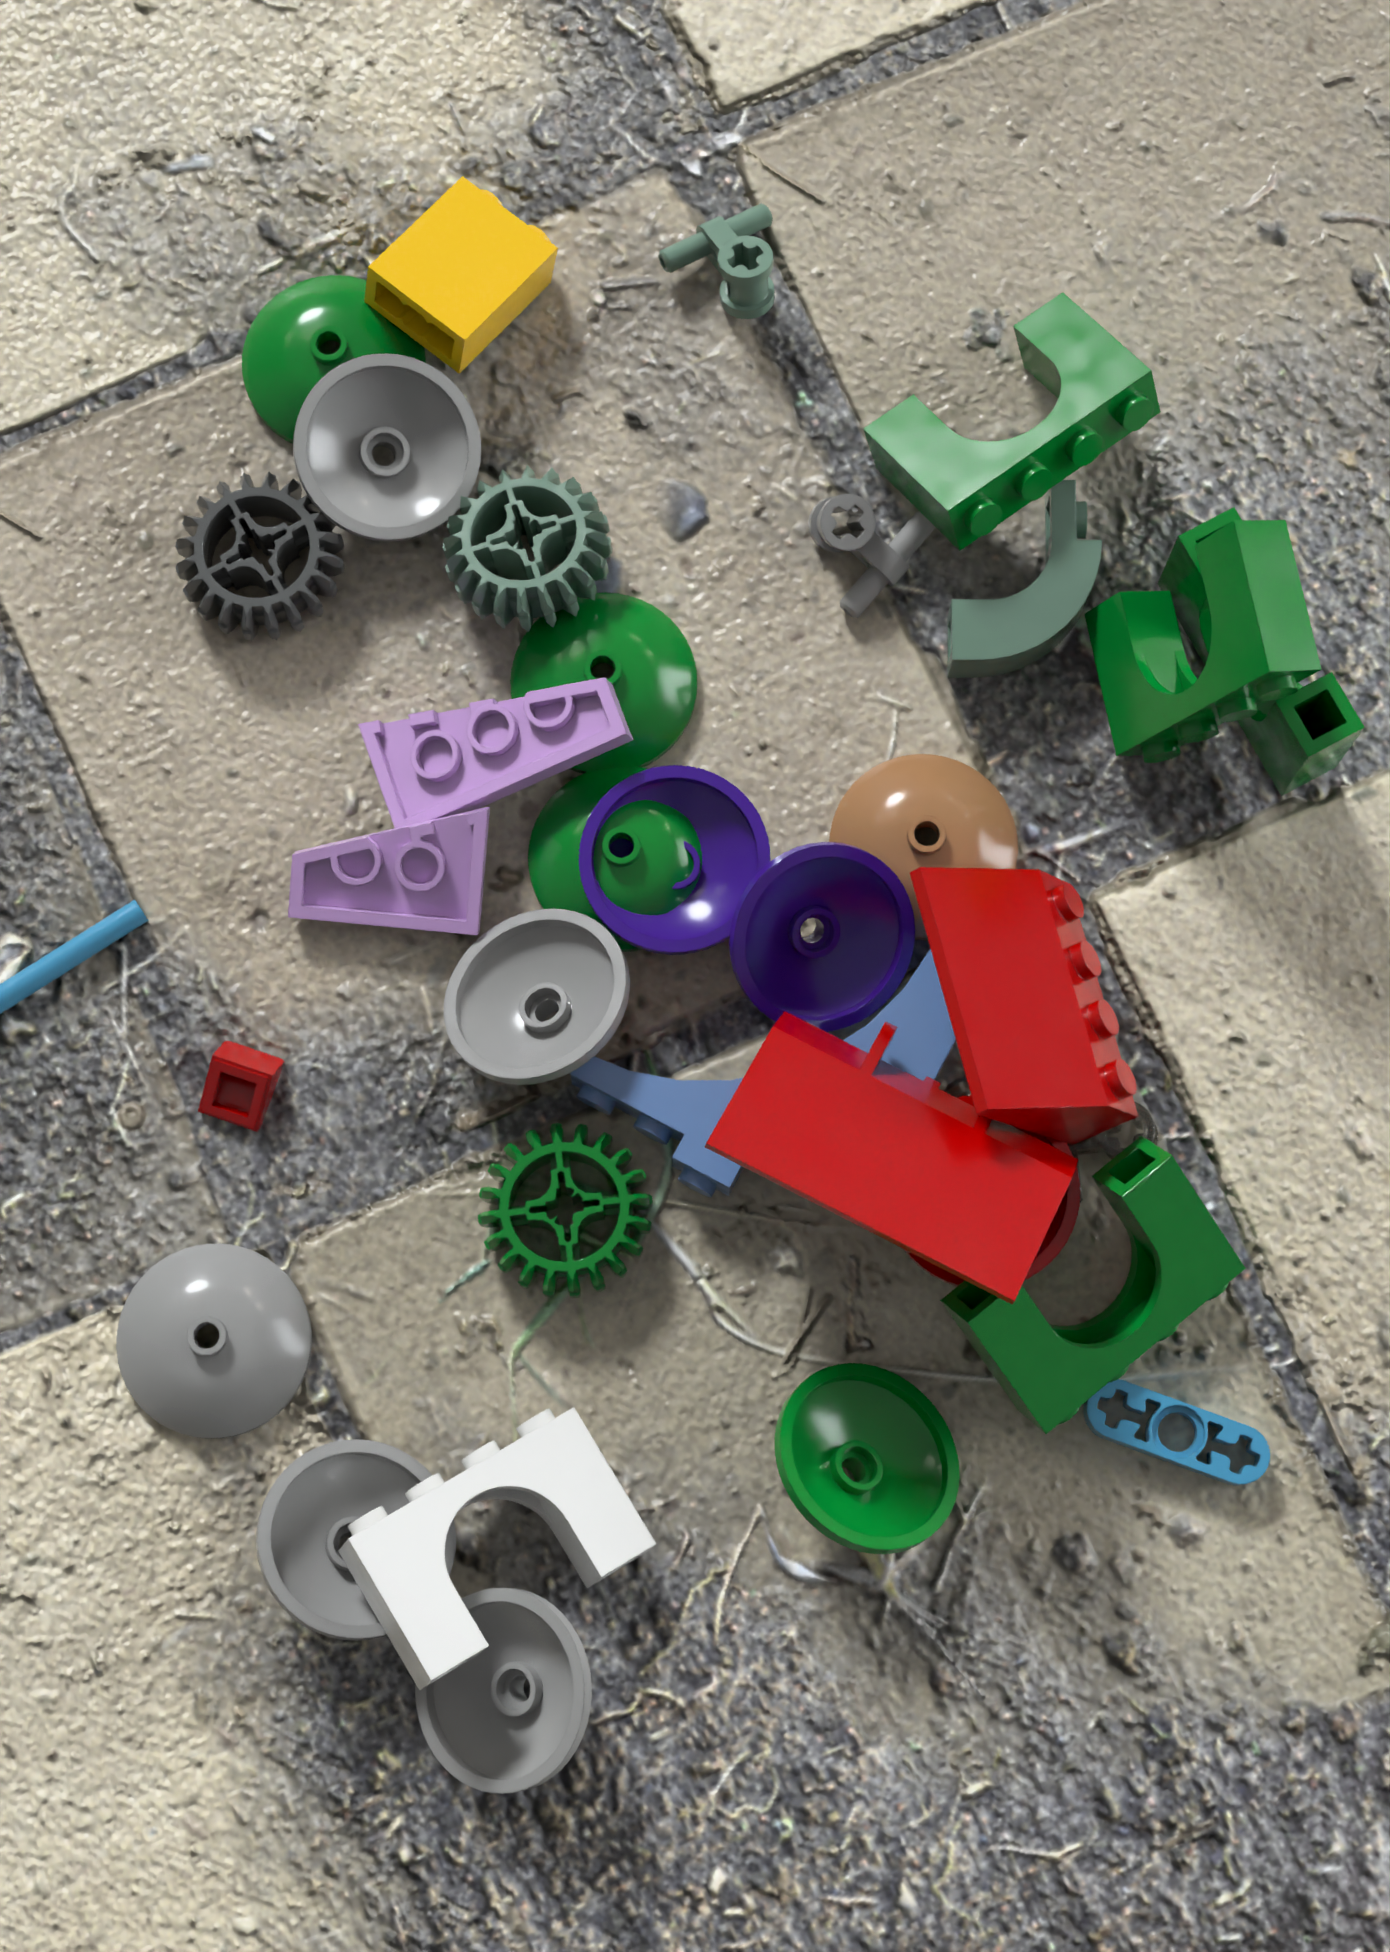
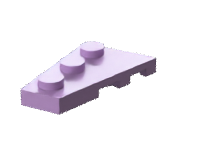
[288,806,490,935]

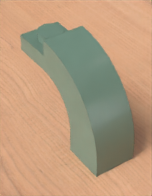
[947,480,1102,678]

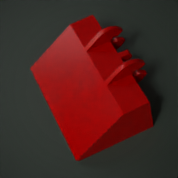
[705,1011,1079,1305]

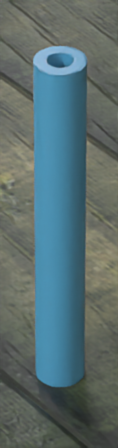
[0,899,149,1014]

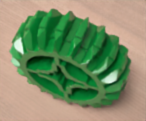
[478,1123,653,1298]

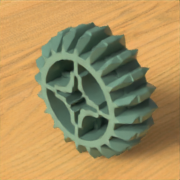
[443,465,613,632]

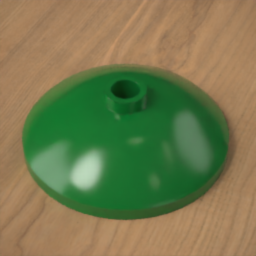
[242,275,426,444]
[510,592,697,774]
[528,766,702,952]
[774,1363,960,1554]

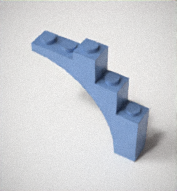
[570,949,956,1197]

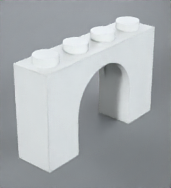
[338,1407,656,1690]

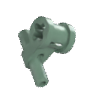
[658,203,775,319]

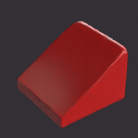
[198,1041,284,1132]

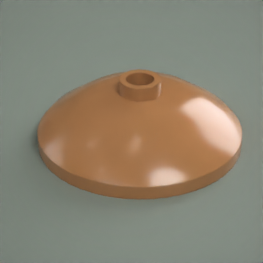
[829,754,1018,941]

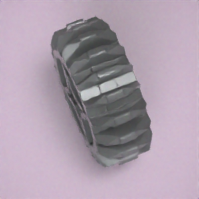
[175,472,345,641]

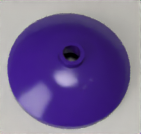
[579,765,771,955]
[729,842,915,1032]

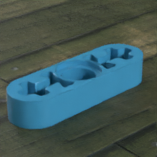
[1083,1379,1270,1486]

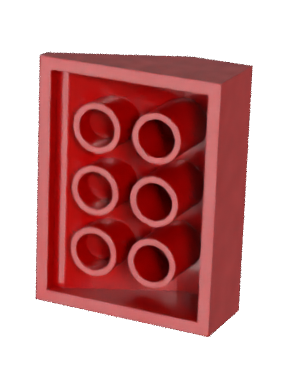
[909,867,1139,1145]

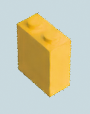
[364,176,558,374]

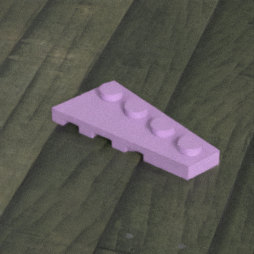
[358,677,633,828]

